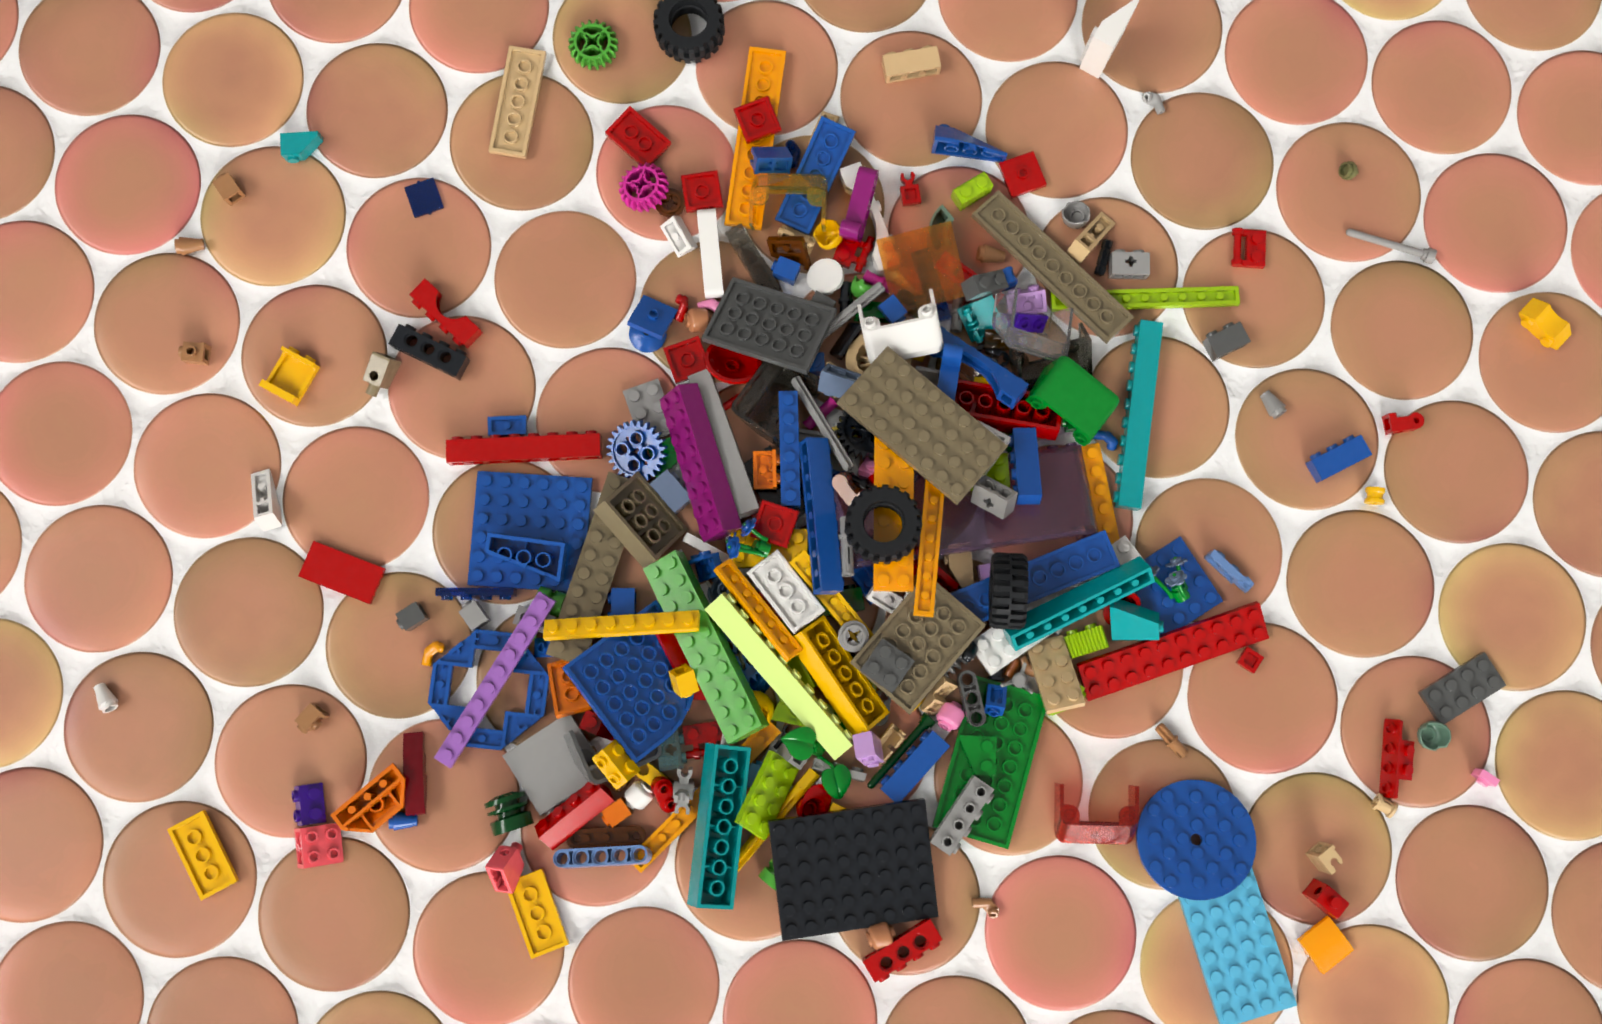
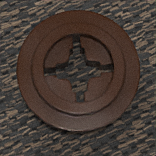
[655,188,685,218]

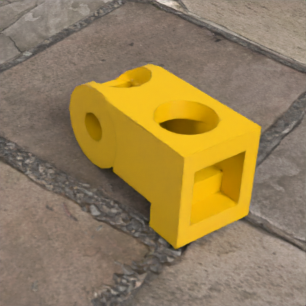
[636,762,669,786]

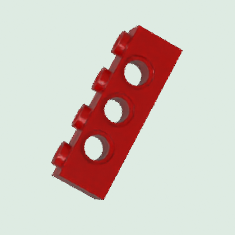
[862,918,943,983]

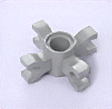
[673,766,695,815]

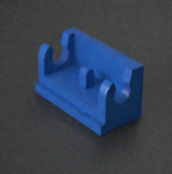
[750,147,793,174]

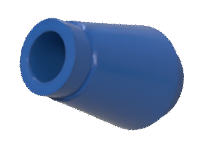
[388,812,418,831]

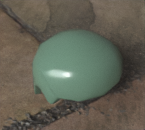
[1417,721,1451,751]

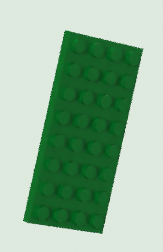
[932,675,1046,849]

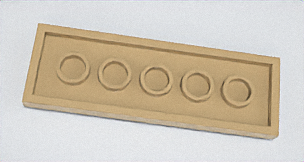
[488,45,547,159]

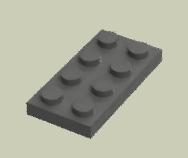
[1418,652,1506,724]

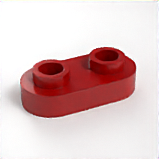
[651,776,676,813]

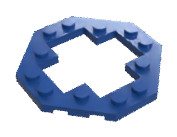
[428,629,549,750]

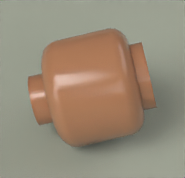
[684,308,712,333]
[865,922,896,950]

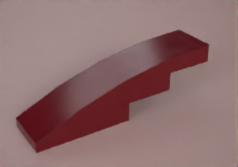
[403,732,427,816]

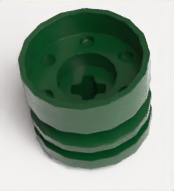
[484,791,534,836]

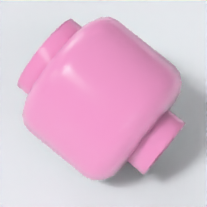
[936,701,965,732]

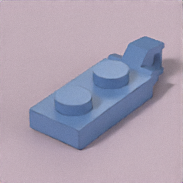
[1204,549,1254,593]

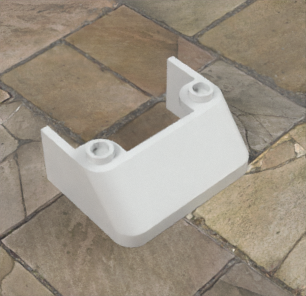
[857,289,944,364]

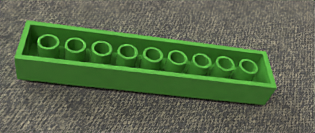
[643,550,769,744]

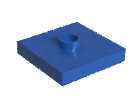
[627,295,678,340]

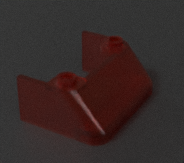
[1054,783,1139,845]

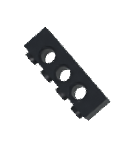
[388,324,470,380]

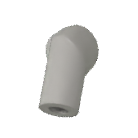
[1142,91,1166,115]

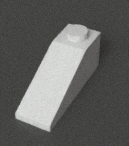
[251,469,282,531]

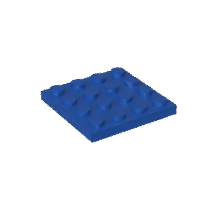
[1135,536,1223,634]

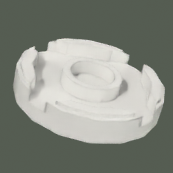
[807,258,844,295]

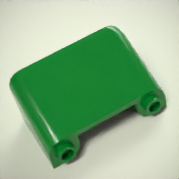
[1025,356,1120,446]

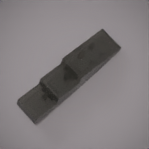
[724,223,781,291]

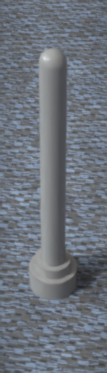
[1346,229,1437,264]

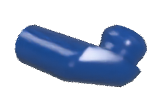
[1093,430,1118,451]

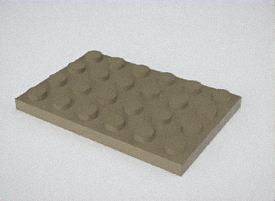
[850,582,986,715]

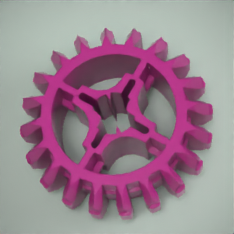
[619,162,669,213]

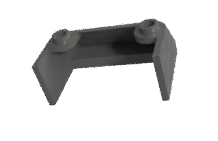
[564,730,662,785]

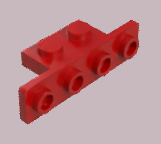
[1379,719,1415,799]

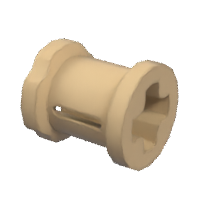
[1370,793,1398,818]

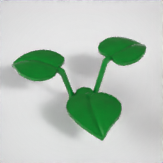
[781,712,851,799]

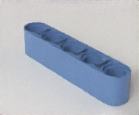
[553,845,652,869]

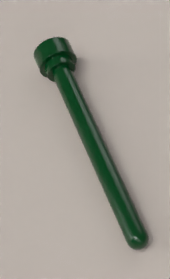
[867,712,936,789]

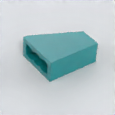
[1110,599,1164,640]

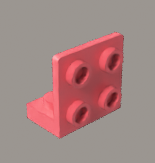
[294,823,344,869]

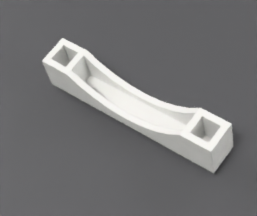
[839,162,902,276]

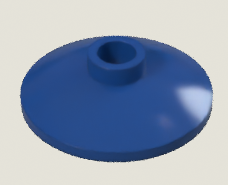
[629,327,667,353]

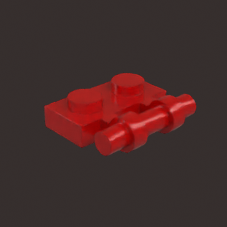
[833,236,875,273]
[682,721,722,760]

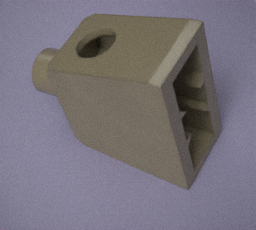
[363,351,402,397]

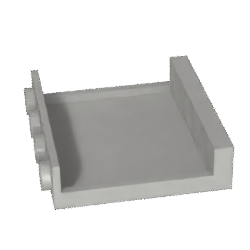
[502,715,596,816]

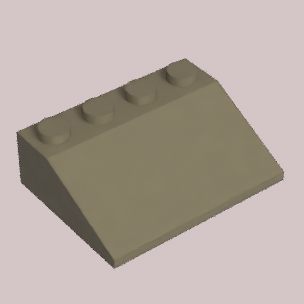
[593,472,688,568]

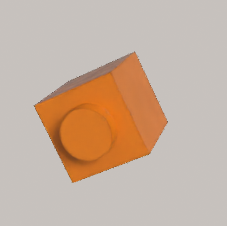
[601,797,634,828]

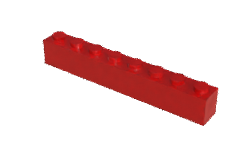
[446,430,603,466]

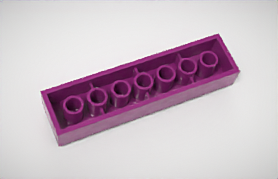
[659,383,742,543]

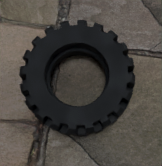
[653,0,725,64]
[845,484,922,564]
[988,553,1029,630]

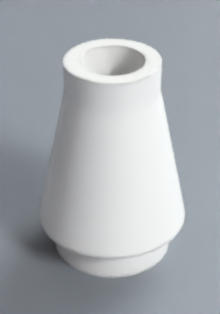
[93,683,118,713]

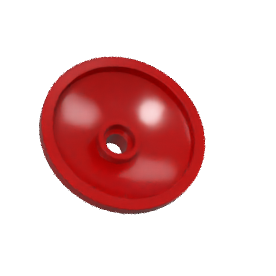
[704,344,761,384]

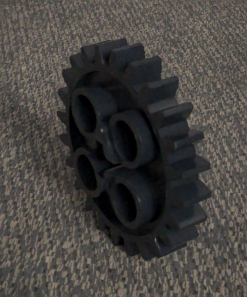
[837,410,874,461]

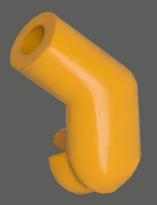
[421,641,445,666]

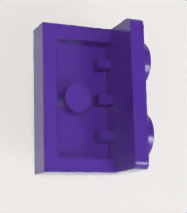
[1001,312,1049,333]
[292,783,326,826]

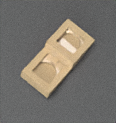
[921,676,958,716]

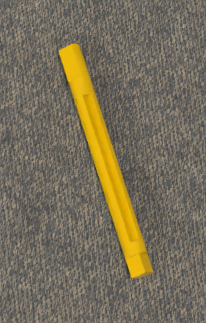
[737,767,820,873]

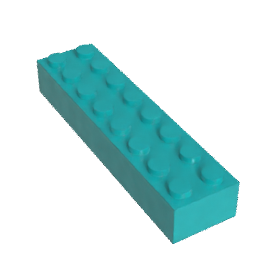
[687,743,751,910]

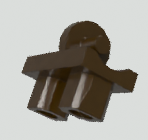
[984,329,1019,351]

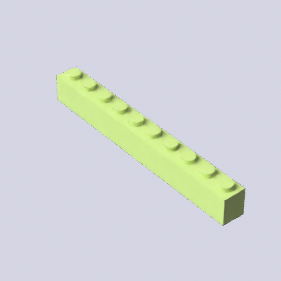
[704,592,853,760]

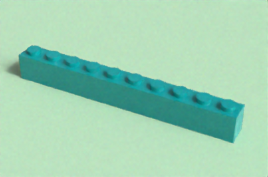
[1112,319,1163,511]

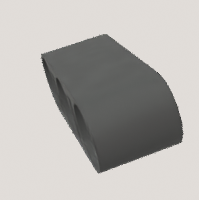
[957,670,986,727]

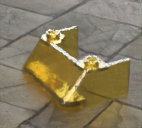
[749,173,828,232]

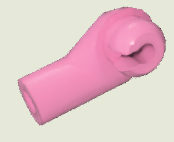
[697,299,720,312]

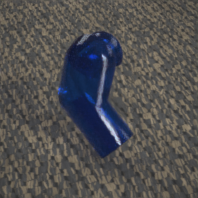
[785,140,801,168]

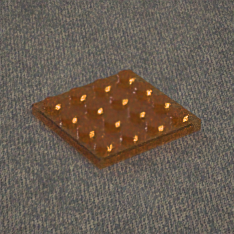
[876,221,965,311]

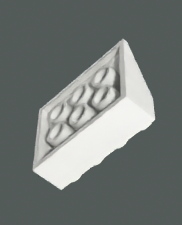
[1079,0,1139,79]

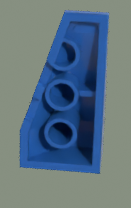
[931,124,1007,163]

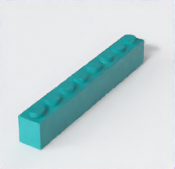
[1003,556,1155,651]

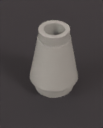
[1260,390,1287,419]

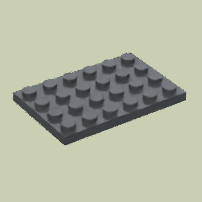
[702,277,837,375]

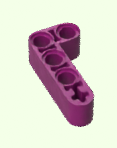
[839,166,879,242]

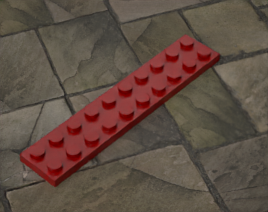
[1076,601,1269,701]

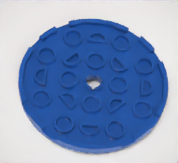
[1136,780,1256,900]

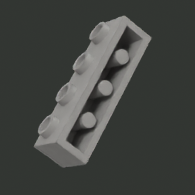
[929,775,994,856]

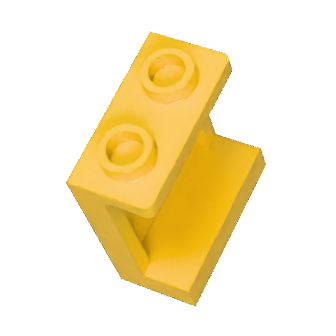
[259,346,320,406]

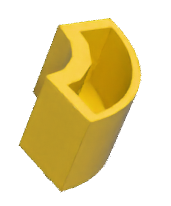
[1518,298,1572,350]

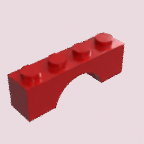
[409,278,483,349]

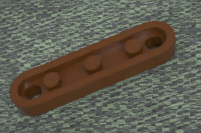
[566,826,646,849]

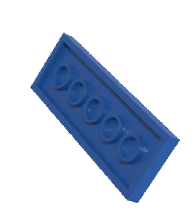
[775,116,856,235]

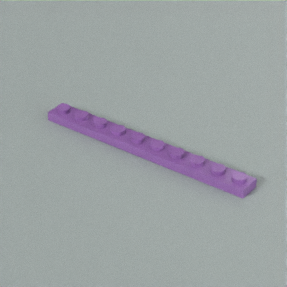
[434,591,557,768]

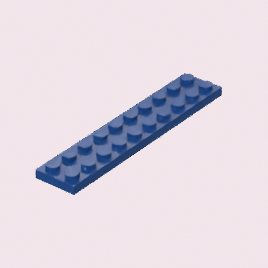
[950,530,1120,622]

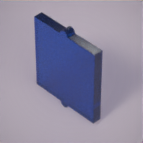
[404,178,444,218]

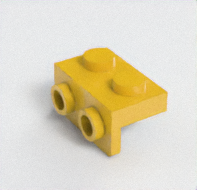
[592,739,641,790]

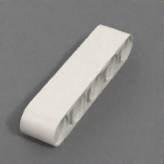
[697,208,724,299]

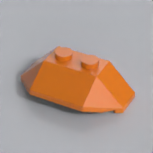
[330,763,406,833]

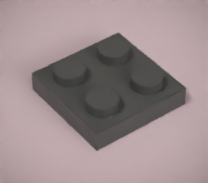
[860,638,915,694]

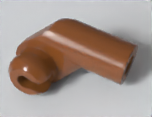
[1004,658,1020,678]

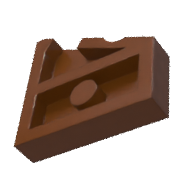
[767,236,812,271]

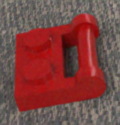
[1231,228,1266,269]

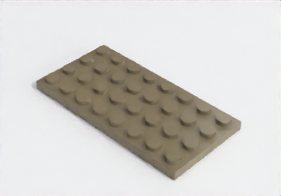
[836,346,1008,505]

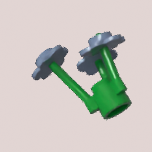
[1151,557,1190,603]

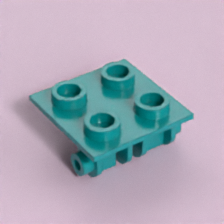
[957,294,1006,343]

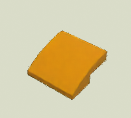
[1297,915,1354,975]

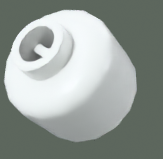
[624,780,654,810]

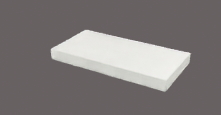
[746,549,825,635]

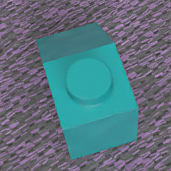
[280,131,323,163]

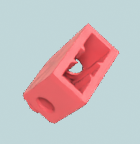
[485,842,524,894]

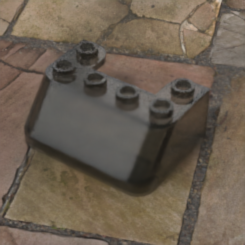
[732,361,821,448]

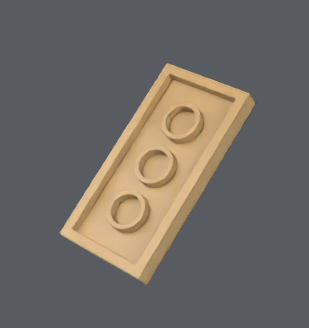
[1027,635,1085,714]

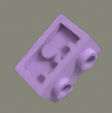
[1005,284,1048,315]

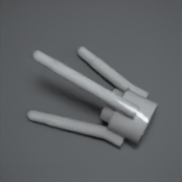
[1000,662,1033,694]

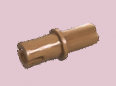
[1155,723,1189,759]

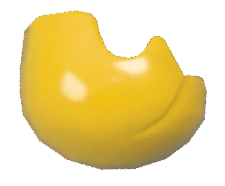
[813,219,843,250]

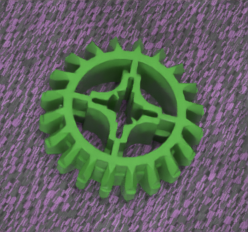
[568,19,618,70]

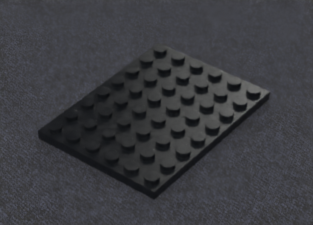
[768,798,939,941]

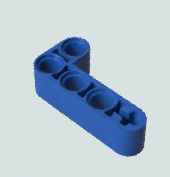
[937,343,964,401]

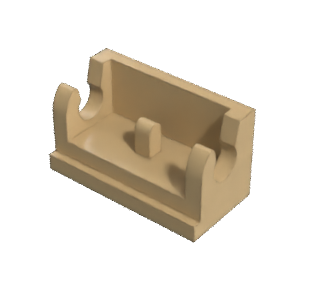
[1305,842,1343,875]

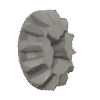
[837,621,869,652]

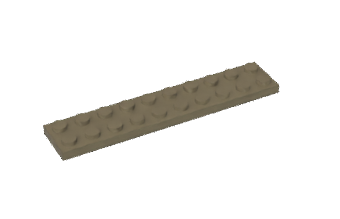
[971,190,1134,344]
[546,472,629,662]

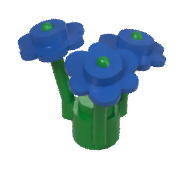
[726,517,771,559]

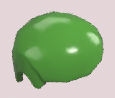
[851,275,872,299]

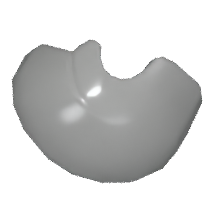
[1062,201,1091,229]

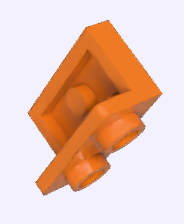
[753,449,781,490]

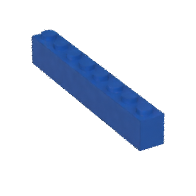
[799,437,844,595]

